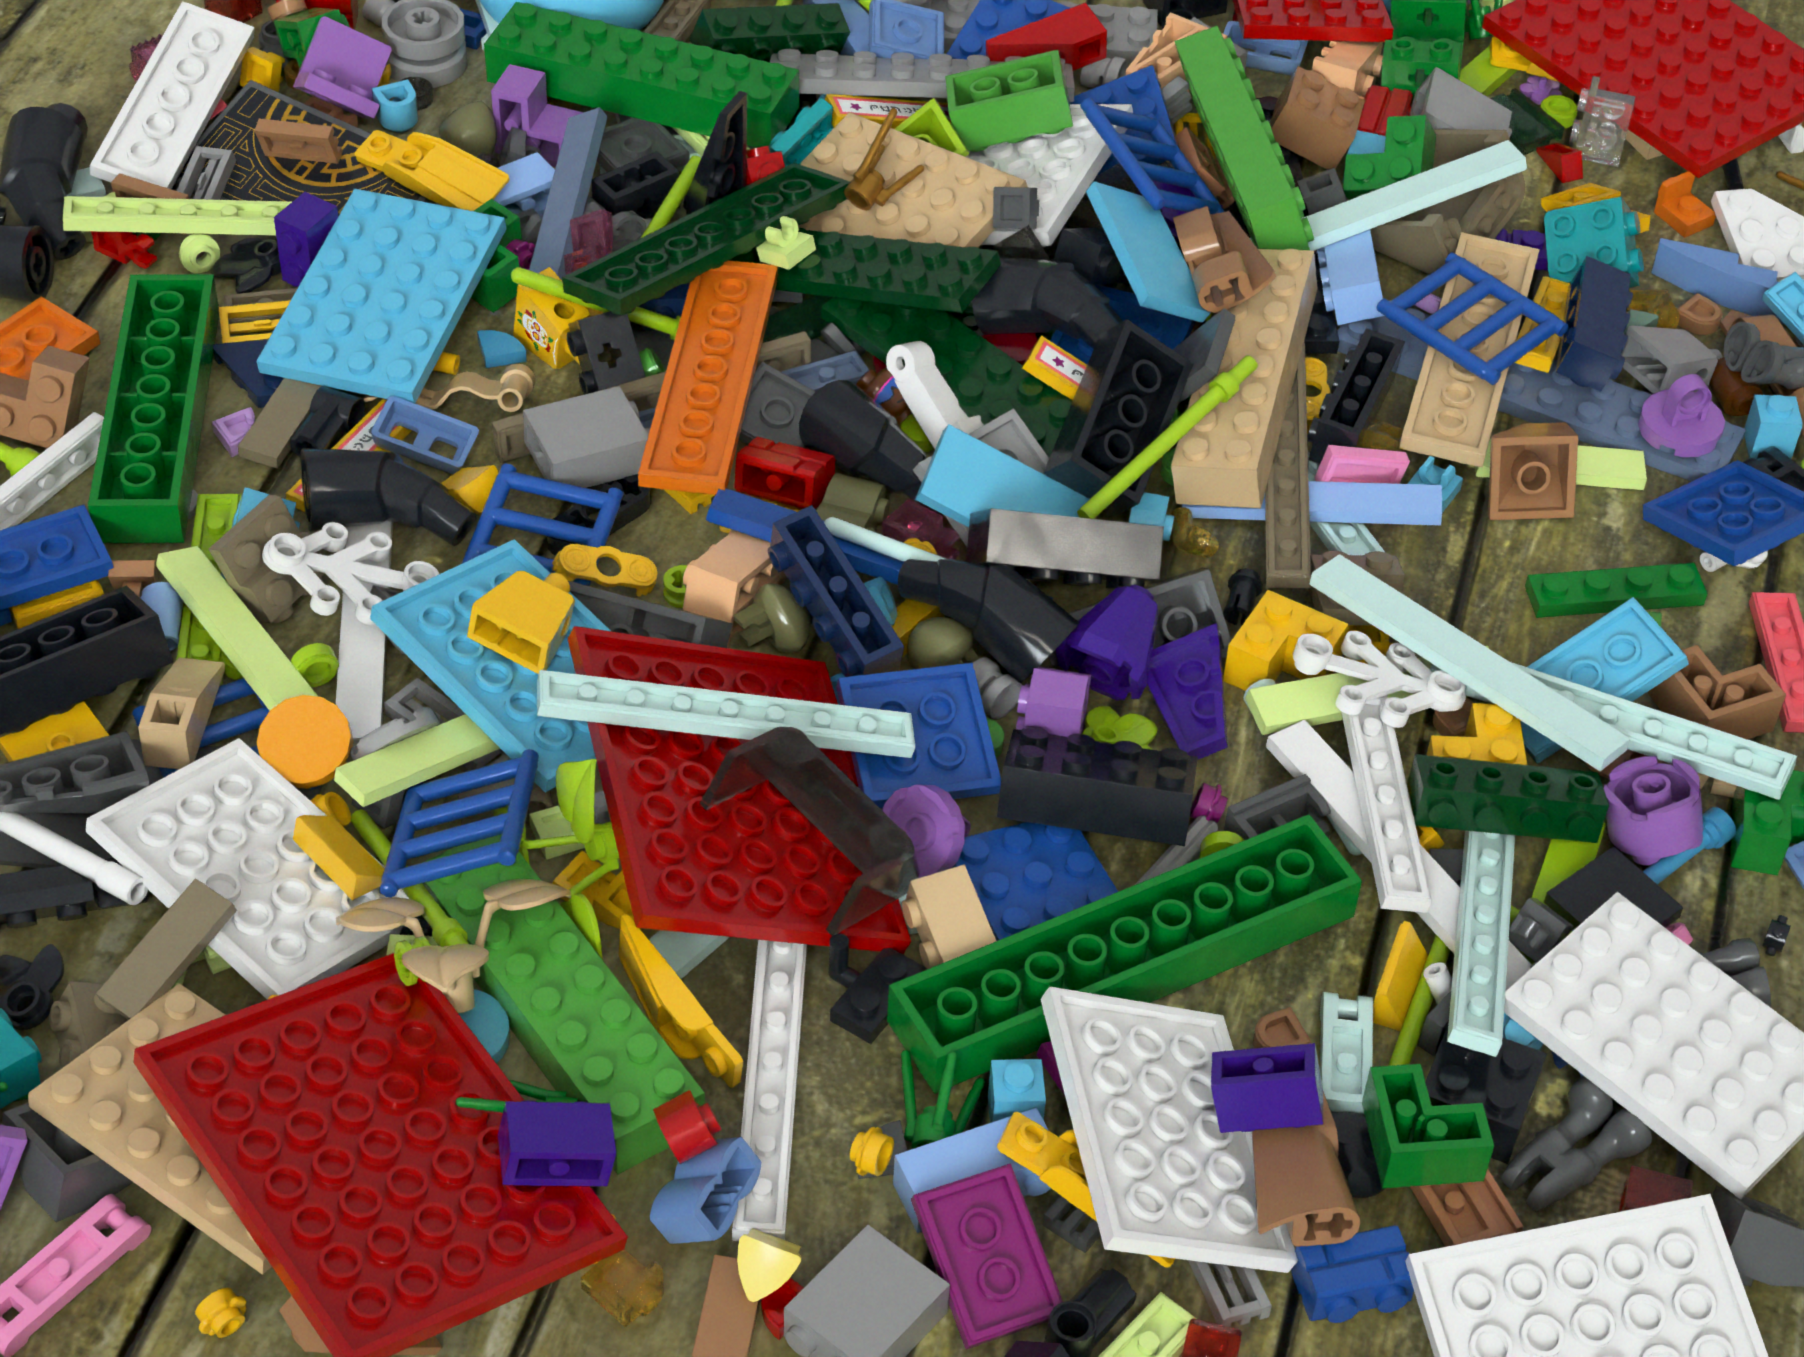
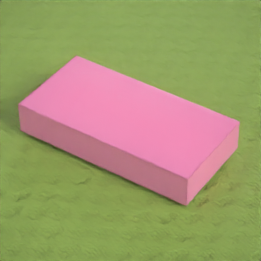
[1314,445,1410,484]

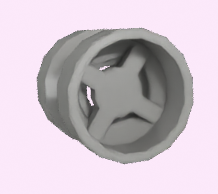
[1080,56,1128,88]
[973,657,1022,720]

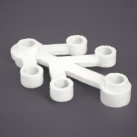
[262,522,439,625]
[1293,631,1466,728]

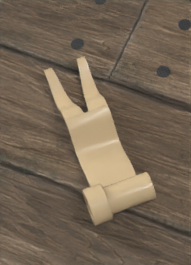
[363,364,535,412]

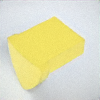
[737,1228,802,1302]

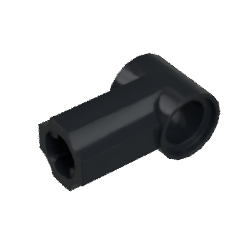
[290,386,365,458]
[1044,1268,1137,1357]

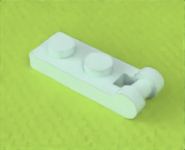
[1320,992,1373,1115]

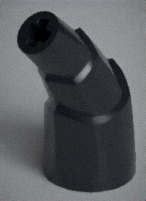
[0,107,86,260]
[0,225,54,302]
[972,257,1123,349]
[799,380,944,518]
[301,448,476,546]
[898,559,1080,683]

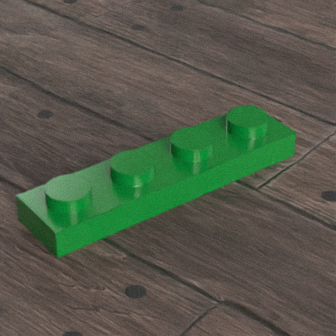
[1525,562,1708,618]

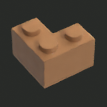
[0,345,90,448]
[1648,645,1786,739]

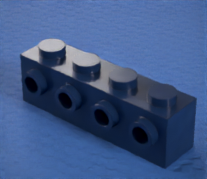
[1556,256,1633,392]
[768,505,904,677]

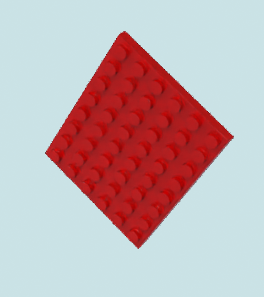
[1482,0,1804,178]
[568,626,912,954]
[133,953,628,1357]

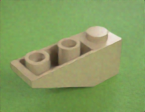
[138,657,225,769]

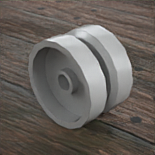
[382,0,467,88]

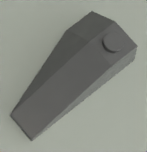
[1049,567,1231,666]
[568,581,733,648]
[0,731,149,813]
[2,1103,133,1222]
[1712,1185,1804,1287]

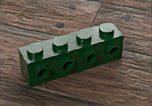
[690,3,850,62]
[1407,754,1609,843]

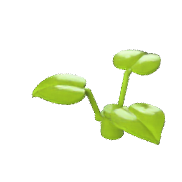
[493,759,620,961]

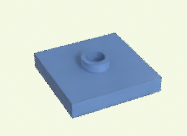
[868,0,944,59]

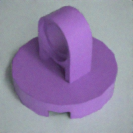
[1638,374,1725,457]
[879,784,971,879]

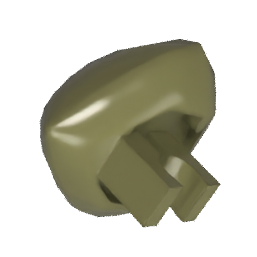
[439,100,497,162]
[733,583,811,653]
[907,617,979,669]

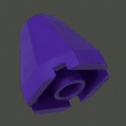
[1056,585,1158,700]

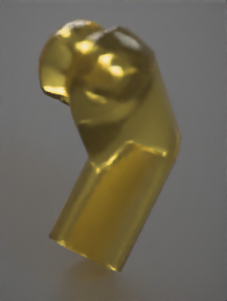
[1171,507,1219,558]

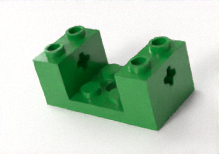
[1381,0,1467,103]

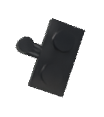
[828,934,927,1044]

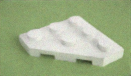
[1711,188,1804,282]

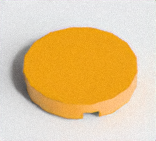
[257,695,354,789]

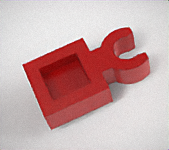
[91,231,158,269]

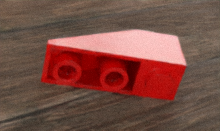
[986,2,1107,71]

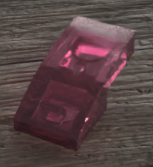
[564,209,613,275]

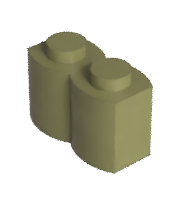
[816,473,890,533]

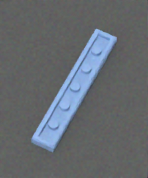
[1182,481,1442,525]

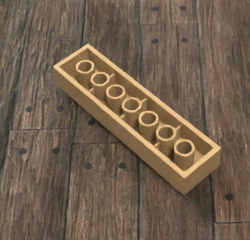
[1171,249,1318,508]

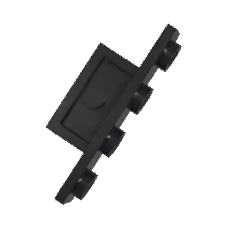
[0,858,149,928]

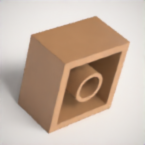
[1270,66,1365,170]

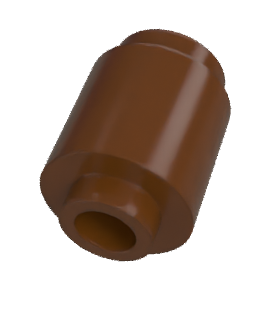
[1709,357,1763,416]

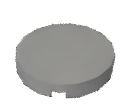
[350,707,441,760]

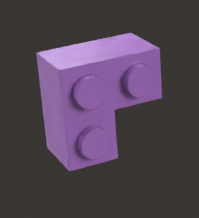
[491,64,583,167]
[1016,667,1091,737]

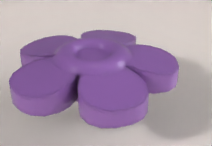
[1519,76,1562,105]

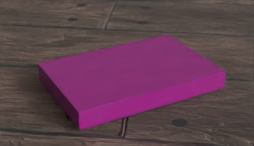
[910,1163,1063,1350]

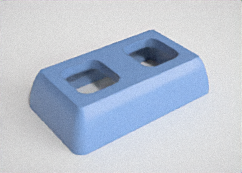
[371,396,479,475]

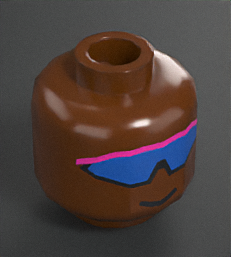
[856,368,911,425]

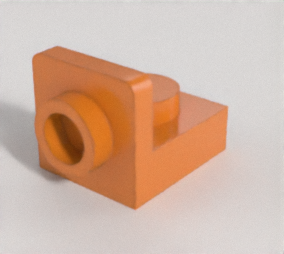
[1654,171,1716,238]

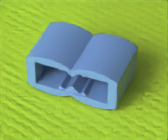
[650,1137,762,1244]

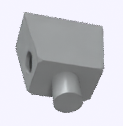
[1621,326,1722,394]

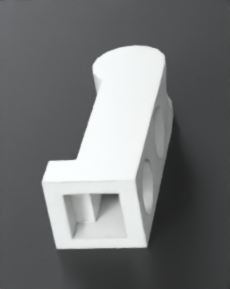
[886,341,984,449]

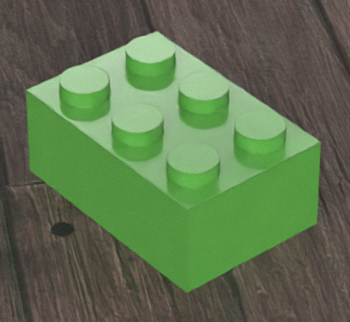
[945,50,1073,152]

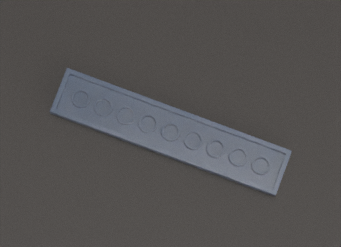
[1337,298,1746,482]

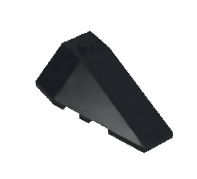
[683,91,747,216]

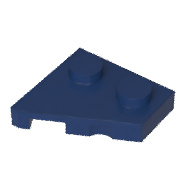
[213,339,284,408]

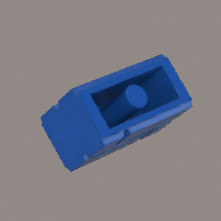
[1291,1225,1414,1323]

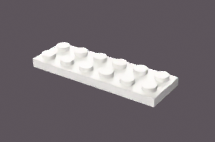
[90,1,255,189]

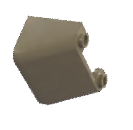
[1370,129,1525,275]

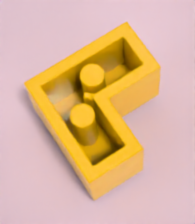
[1223,590,1349,691]
[1426,703,1527,765]

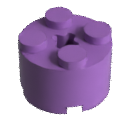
[1604,756,1704,865]

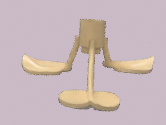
[336,879,571,1013]

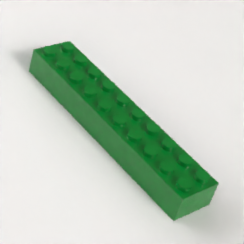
[887,814,1362,1094]

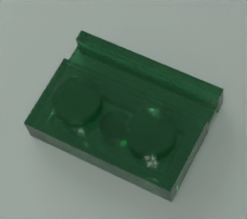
[1490,88,1565,155]

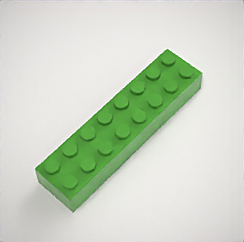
[1174,25,1314,250]
[422,834,705,1175]

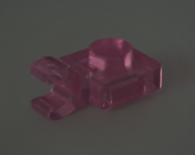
[882,498,960,559]

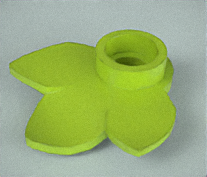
[1082,706,1158,750]

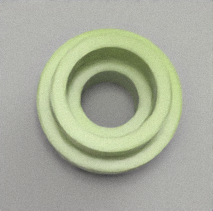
[179,234,220,273]

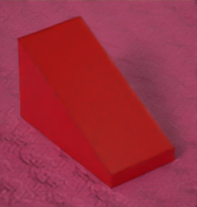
[1536,143,1583,183]

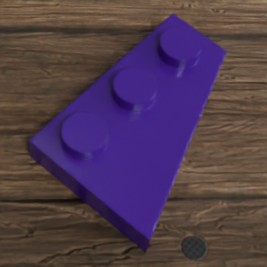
[1146,623,1228,760]

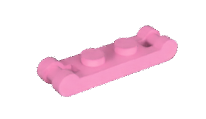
[0,1194,152,1357]

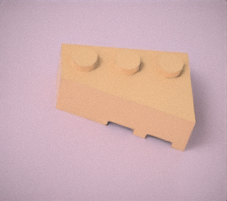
[1126,12,1228,93]
[1312,41,1383,100]
[683,530,787,649]

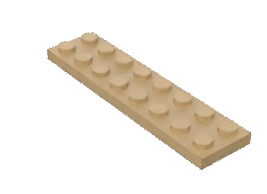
[1399,232,1540,468]

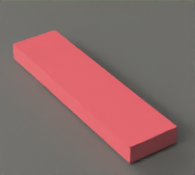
[1749,592,1804,733]

